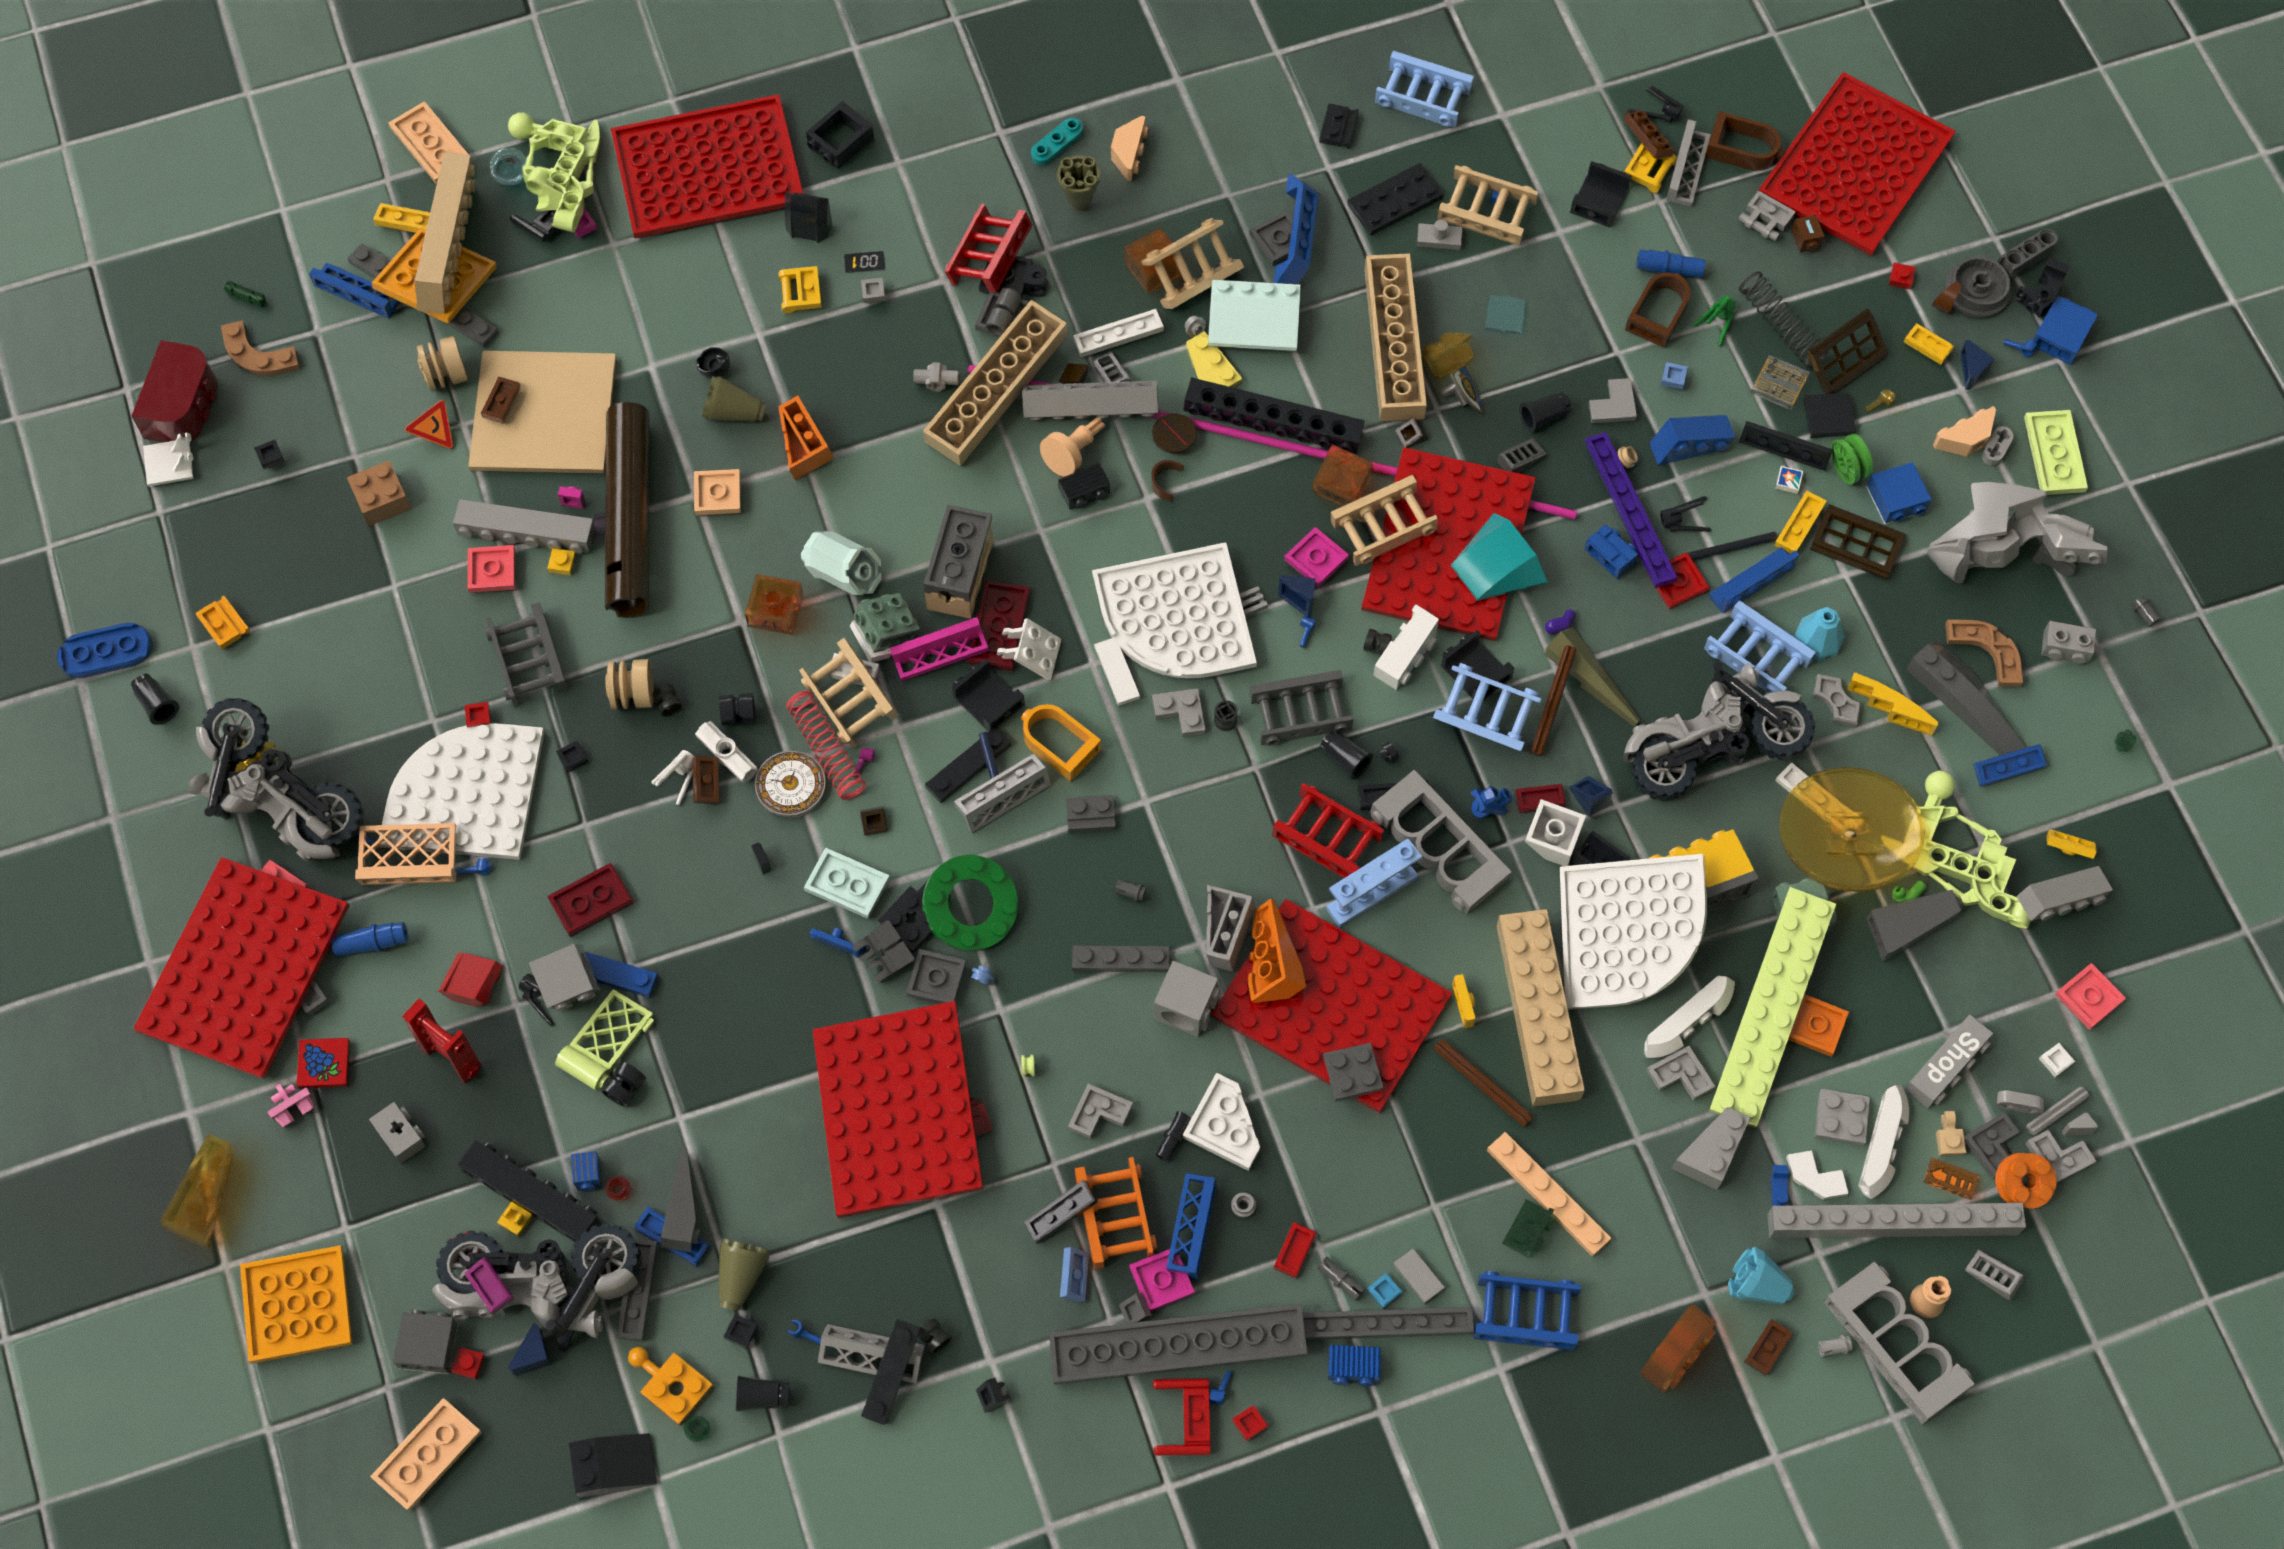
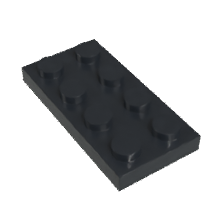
[1347,163,1444,236]

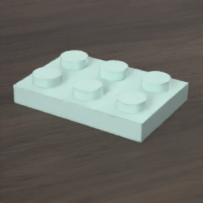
[804,848,890,919]

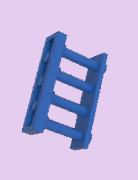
[1473,1271,1581,1350]

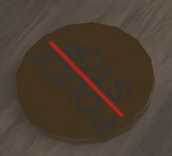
[1152,413,1197,454]

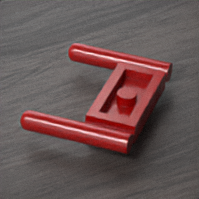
[1153,1379,1210,1456]

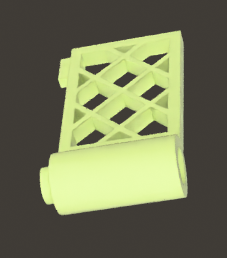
[555,989,654,1091]

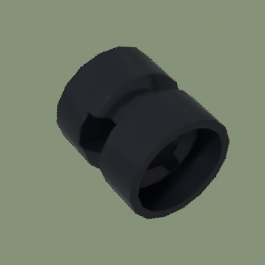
[719,693,755,726]
[600,1061,646,1107]

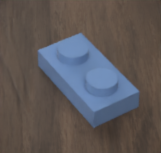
[1060,1247,1089,1303]

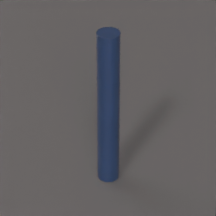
[978,732,999,779]

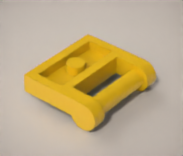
[1624,143,1677,193]
[779,266,821,314]

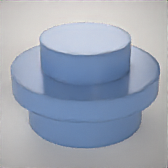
[971,965,995,986]

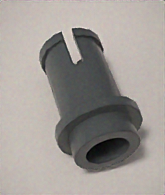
[2132,596,2161,627]
[1115,879,1147,902]

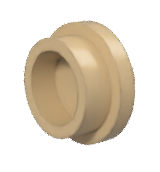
[1618,446,1638,468]

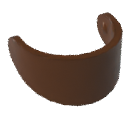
[1932,282,1962,315]
[1151,460,1184,501]

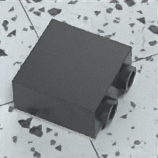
[393,1310,458,1374]

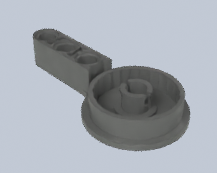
[1944,229,2058,318]

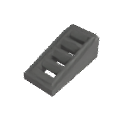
[1092,351,1131,382]
[1497,438,1547,473]

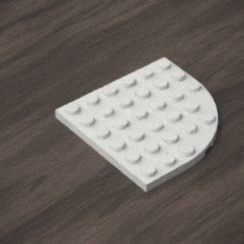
[1092,542,1257,678]
[379,723,545,860]
[1560,854,1707,1010]

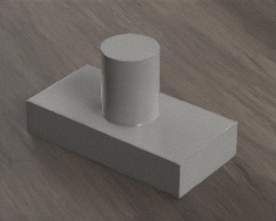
[1417,220,1462,250]

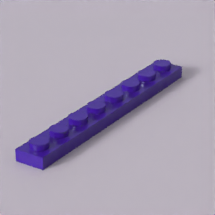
[1585,432,1677,588]

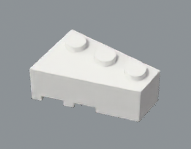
[1373,605,1439,690]

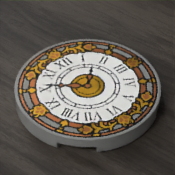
[755,751,826,818]

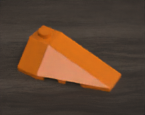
[1248,899,1306,1003]

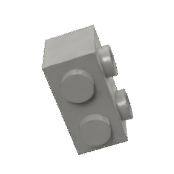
[2041,621,2096,664]

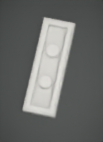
[1094,638,1140,706]

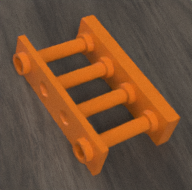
[1075,1157,1157,1270]

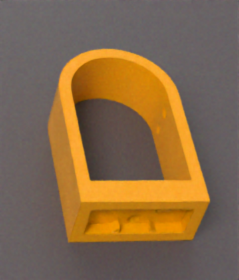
[1021,704,1101,782]

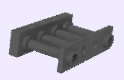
[484,602,568,707]
[1249,670,1353,746]

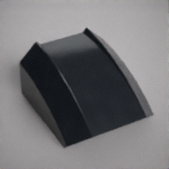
[785,191,832,243]

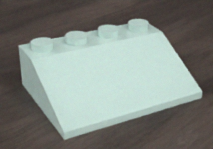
[1208,280,1300,351]

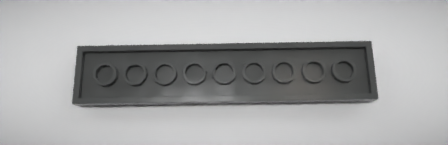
[1049,1304,1307,1385]

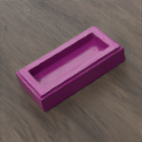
[464,1257,514,1314]

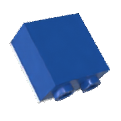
[1866,462,1932,524]

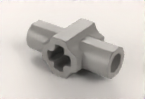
[913,362,960,392]

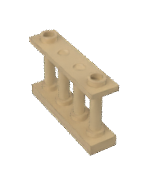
[1438,165,1538,246]
[1141,218,1244,309]
[1331,475,1438,566]
[799,638,899,748]

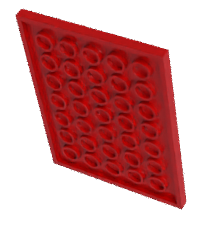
[1759,72,1956,256]
[611,94,803,239]
[1361,447,1535,641]
[133,857,350,1080]
[1211,899,1452,1114]
[813,1001,984,1218]

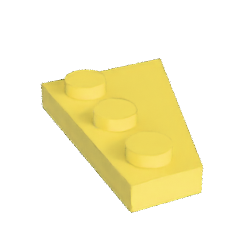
[1186,331,1242,402]

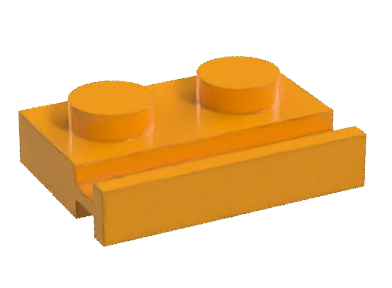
[195,596,250,650]

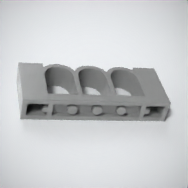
[1370,770,1511,914]
[1823,1262,1974,1425]

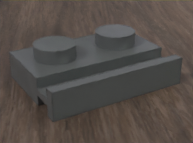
[1066,795,1115,833]

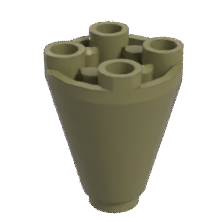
[1057,156,1101,211]
[702,376,766,422]
[718,1238,770,1311]

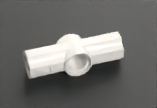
[695,721,758,783]

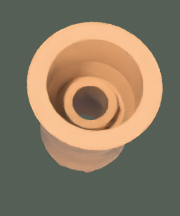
[1910,1276,1951,1318]

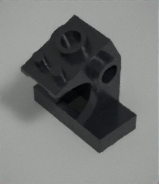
[2016,258,2070,317]

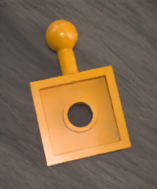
[628,1347,713,1426]

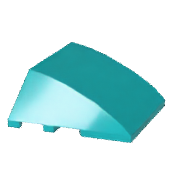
[1451,513,1547,601]

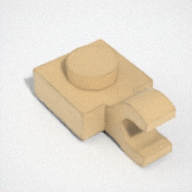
[1936,1111,1966,1156]

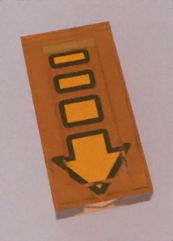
[1923,1158,1980,1200]

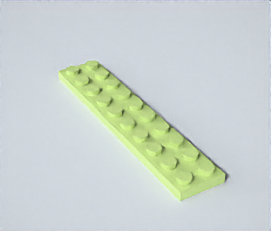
[1709,887,1836,1128]

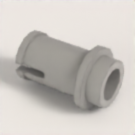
[1818,1334,1852,1357]

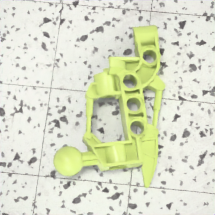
[508,113,600,232]
[1880,771,2031,929]

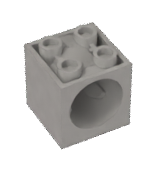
[529,944,601,1011]
[1153,961,1220,1037]

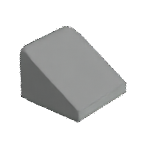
[2062,1113,2098,1136]

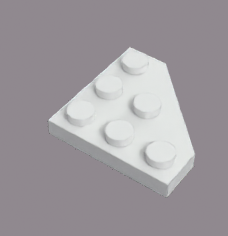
[1183,1073,1260,1171]

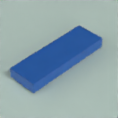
[1973,744,2047,786]
[633,1207,711,1267]

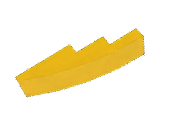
[1847,672,1938,736]

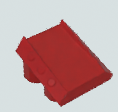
[438,953,503,1007]

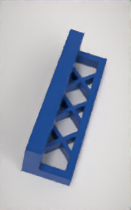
[309,262,400,319]
[1709,547,1799,614]
[1166,1173,1217,1280]

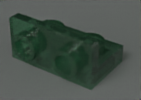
[1502,1199,1555,1258]

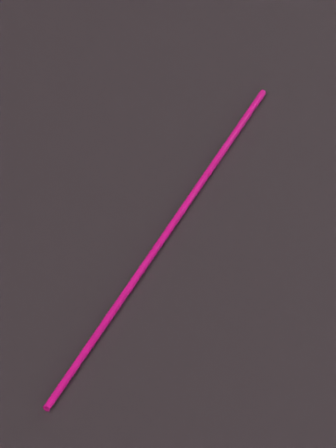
[968,365,1577,520]

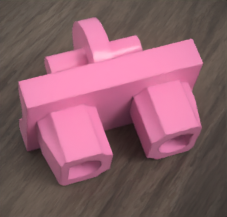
[268,1083,314,1127]

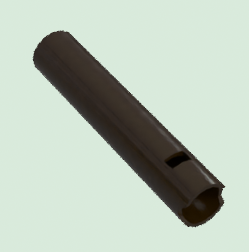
[605,402,649,618]

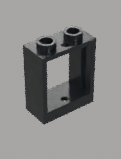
[806,101,874,169]

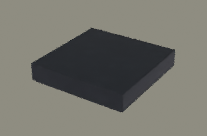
[1803,393,1856,438]

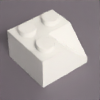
[1525,799,1586,866]

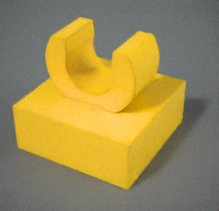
[497,1201,533,1237]

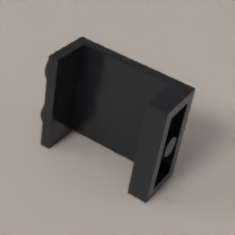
[1570,161,1632,228]
[1441,629,1515,700]
[952,659,1025,732]

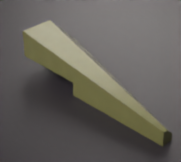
[1545,626,1641,727]

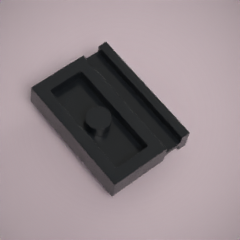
[1319,103,1359,149]

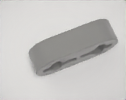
[1982,426,2013,466]
[1996,1091,2044,1115]

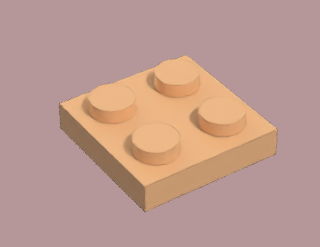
[694,469,741,515]

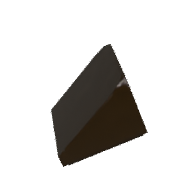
[1059,363,1088,384]
[1395,418,1429,448]
[860,806,888,835]

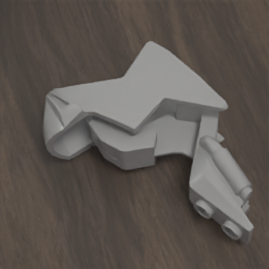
[1928,482,2107,584]

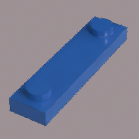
[585,952,658,998]

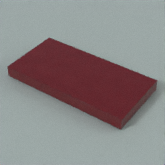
[967,580,1030,672]

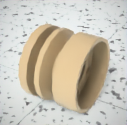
[417,335,468,391]
[606,659,654,710]

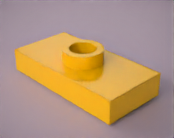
[1904,323,1954,365]
[2046,829,2097,859]
[1452,974,1476,1029]

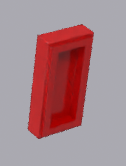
[1273,1222,1317,1279]

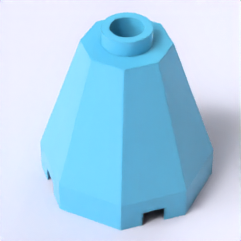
[1794,607,1845,661]
[1728,1247,1794,1305]

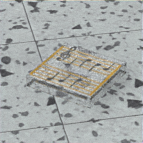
[1750,355,1810,410]

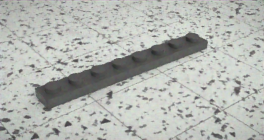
[347,243,499,348]
[1302,1307,1474,1340]

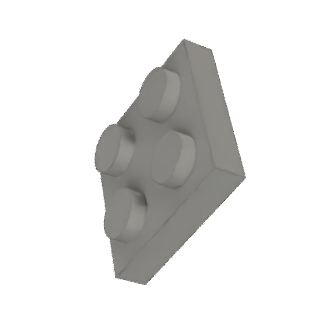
[1814,1089,1870,1146]

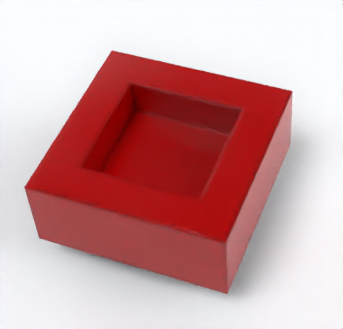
[1889,262,1915,289]
[464,702,491,728]
[451,1347,485,1380]
[1232,1405,1268,1442]

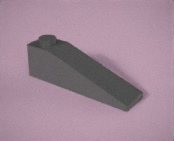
[661,1147,700,1252]

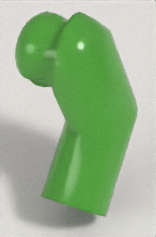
[1892,881,1927,903]

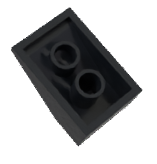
[569,1433,657,1500]

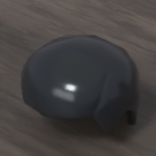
[696,347,730,379]

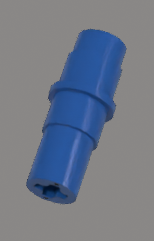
[1636,249,1705,279]
[331,922,409,957]

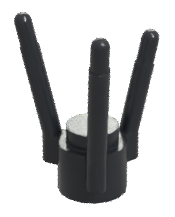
[1627,85,1684,122]
[1660,496,1711,532]
[519,973,553,1026]

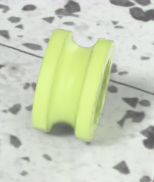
[1021,1054,1035,1077]

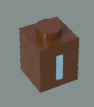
[1791,215,1824,253]

